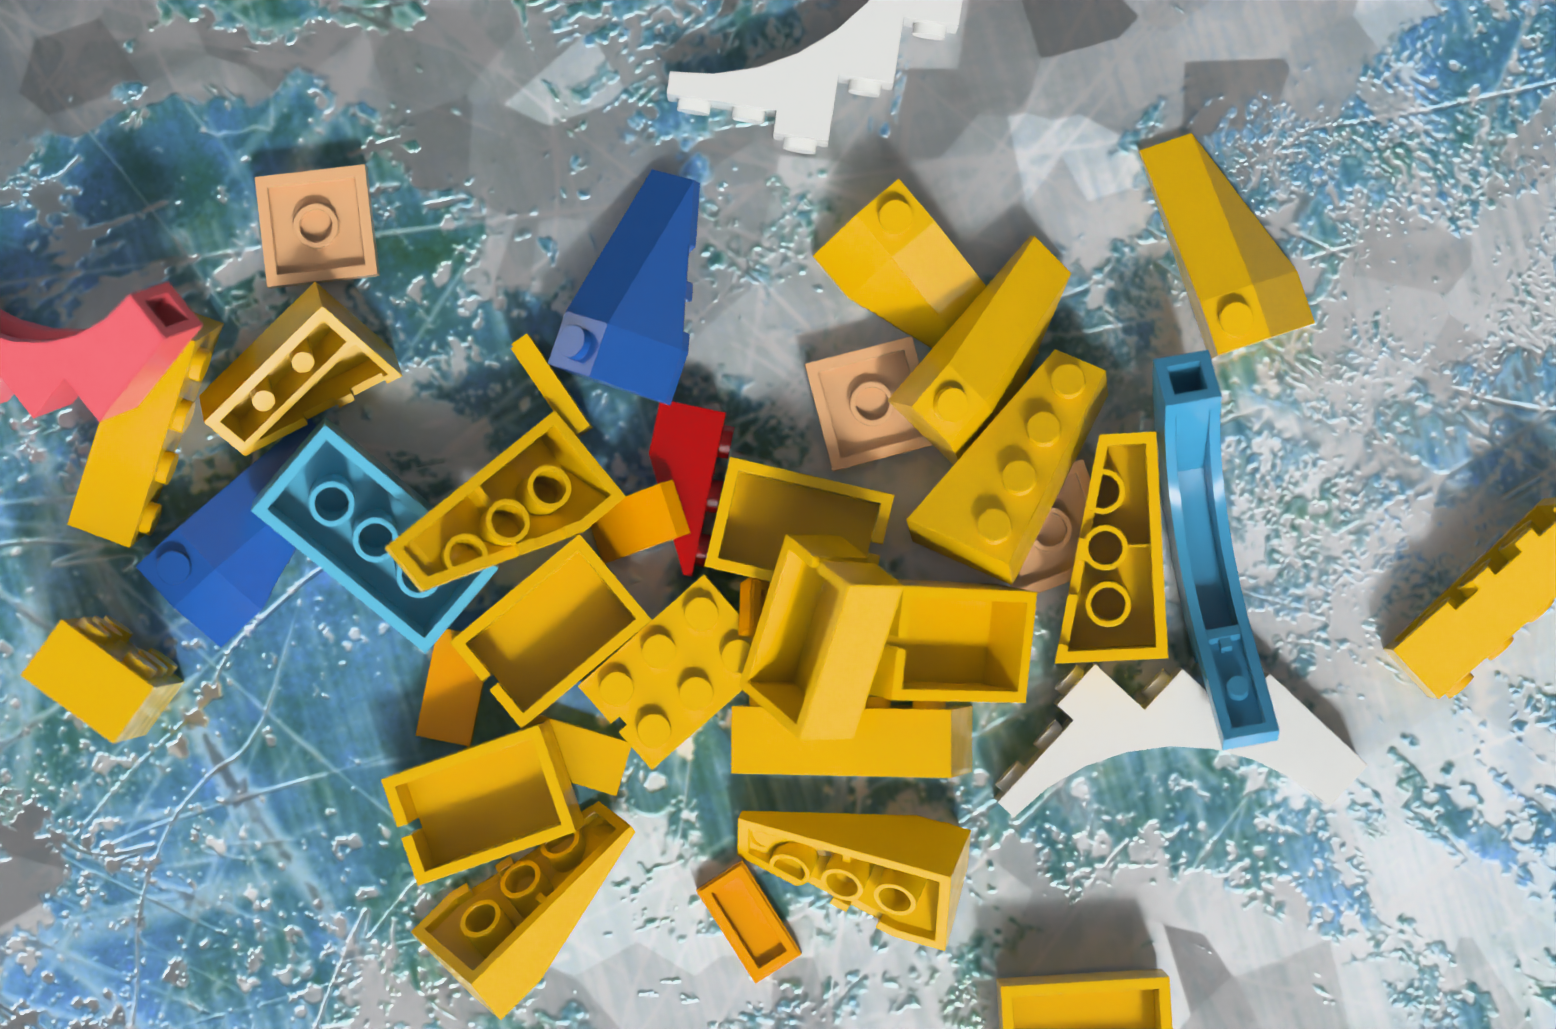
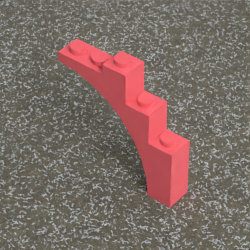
[0,281,203,422]

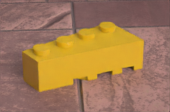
[67,312,224,548]
[906,349,1108,586]

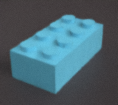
[251,416,499,654]

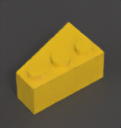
[199,281,403,456]

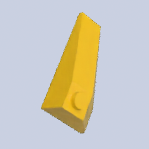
[1138,133,1315,359]
[813,179,1039,355]
[887,235,1071,465]
[385,410,626,592]
[411,801,635,1020]
[737,810,971,951]

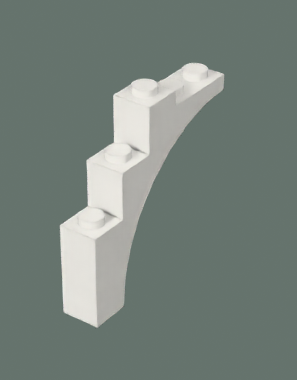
[667,0,963,154]
[994,663,1368,817]

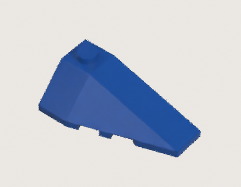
[548,169,700,405]
[135,418,317,647]

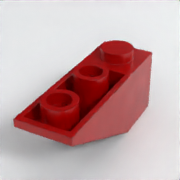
[649,401,735,577]

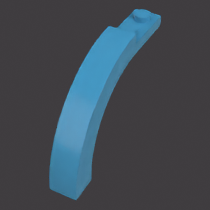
[1152,349,1280,750]

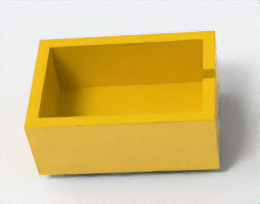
[705,457,894,582]
[449,534,652,729]
[739,534,904,740]
[578,574,753,770]
[869,579,1037,703]
[20,615,185,744]
[381,720,585,886]
[996,969,1173,1029]

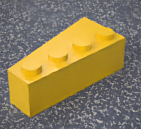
[1055,432,1168,664]
[1383,497,1556,699]
[731,696,973,778]

